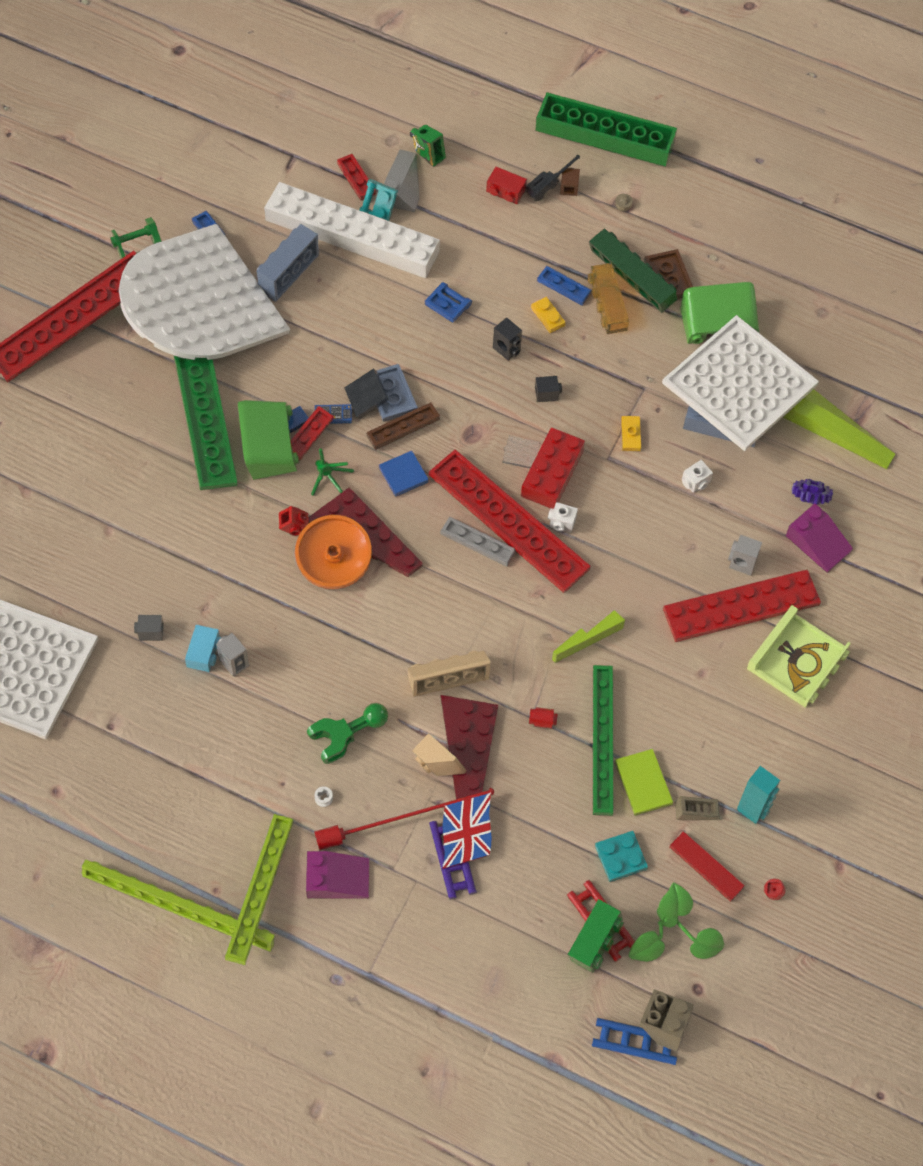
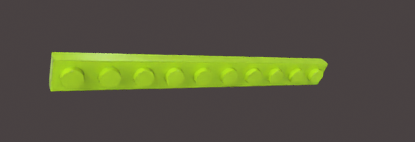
[82,859,275,952]

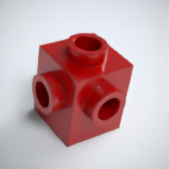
[279,506,309,536]

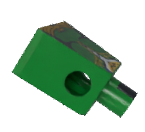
[410,125,446,167]

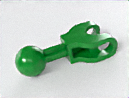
[307,703,388,764]

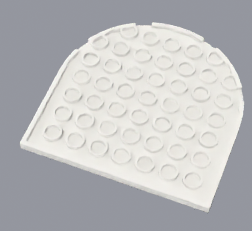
[119,224,290,360]

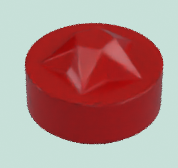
[764,878,786,900]

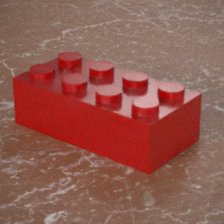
[521,427,585,509]

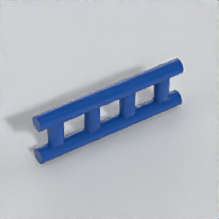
[592,1018,677,1065]

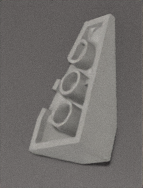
[384,150,419,212]

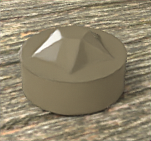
[615,194,633,211]

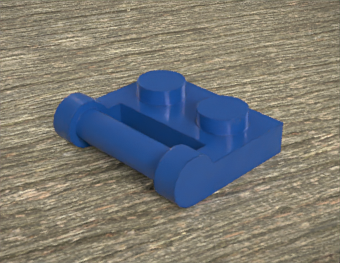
[425,282,472,323]

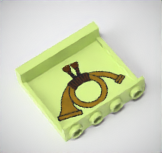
[747,605,851,708]

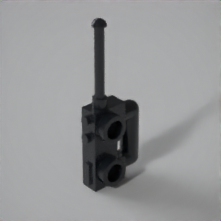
[526,155,580,201]

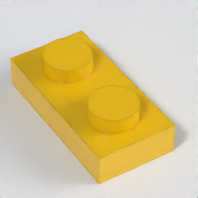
[531,296,566,333]

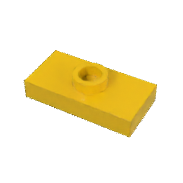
[621,416,641,451]

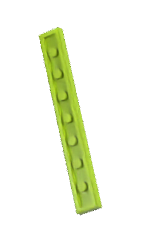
[225,814,294,965]

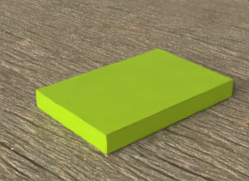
[615,749,673,816]

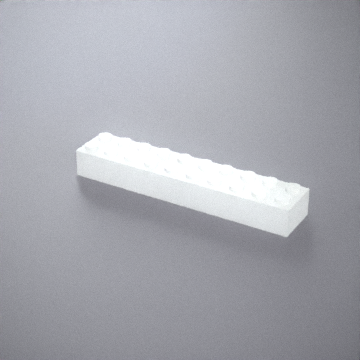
[264,182,440,279]

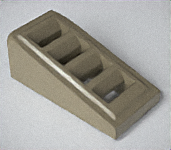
[675,796,720,820]

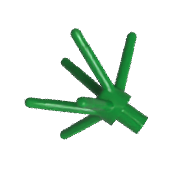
[311,448,354,496]

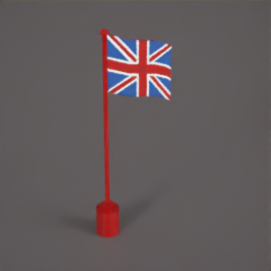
[314,788,495,869]

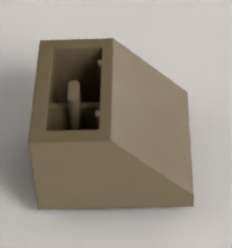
[640,989,694,1052]

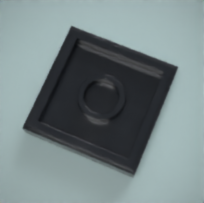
[344,368,389,419]

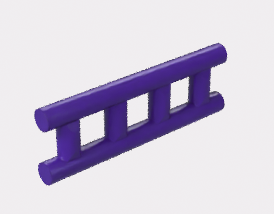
[429,821,477,900]

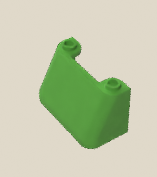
[680,282,759,344]
[238,400,299,480]

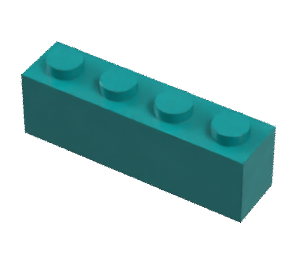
[737,765,781,824]

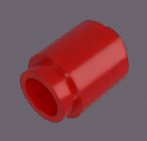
[529,707,558,729]

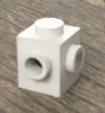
[682,460,713,493]
[548,502,578,533]

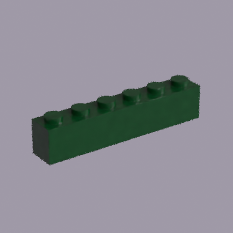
[589,228,678,313]

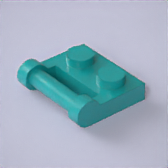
[359,179,398,221]

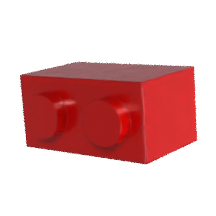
[486,166,527,204]

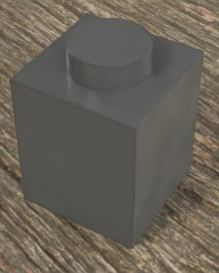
[134,615,164,641]

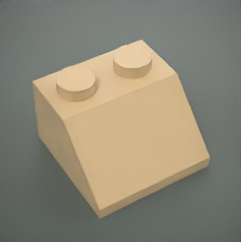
[412,733,467,776]

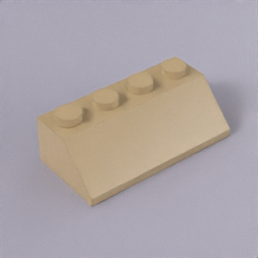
[408,651,490,697]

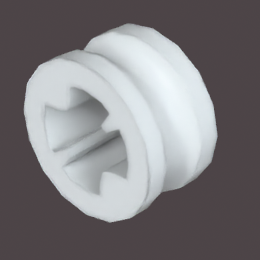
[314,787,333,807]

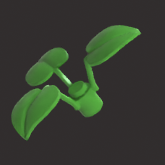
[628,882,724,962]

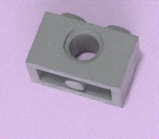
[728,535,762,576]
[216,633,249,677]

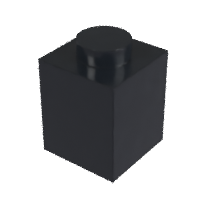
[535,376,562,402]

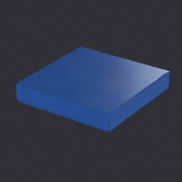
[379,451,429,497]

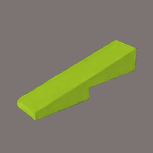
[552,610,625,663]

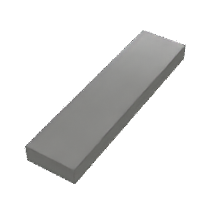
[440,517,516,567]

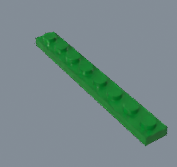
[593,665,613,816]

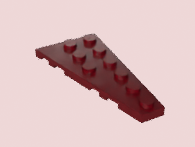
[308,487,423,577]
[440,695,498,799]

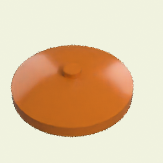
[295,515,372,589]

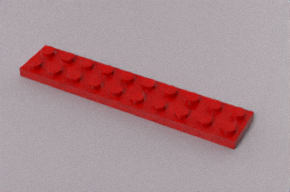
[0,250,136,383]
[429,449,591,593]

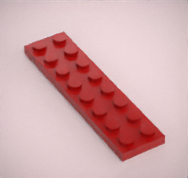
[663,569,821,642]

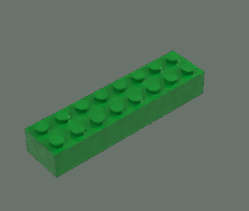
[535,92,677,167]

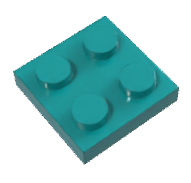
[595,831,648,882]

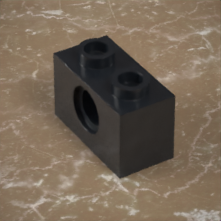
[493,317,522,361]

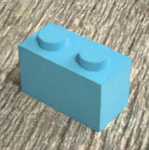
[185,625,222,672]

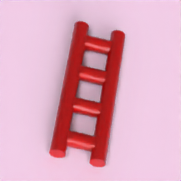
[567,880,635,962]

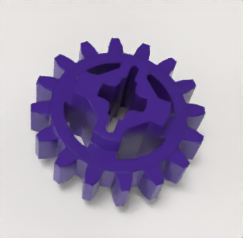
[792,479,833,505]

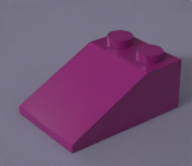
[786,503,853,573]
[306,851,369,899]

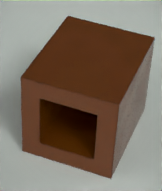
[560,168,580,196]

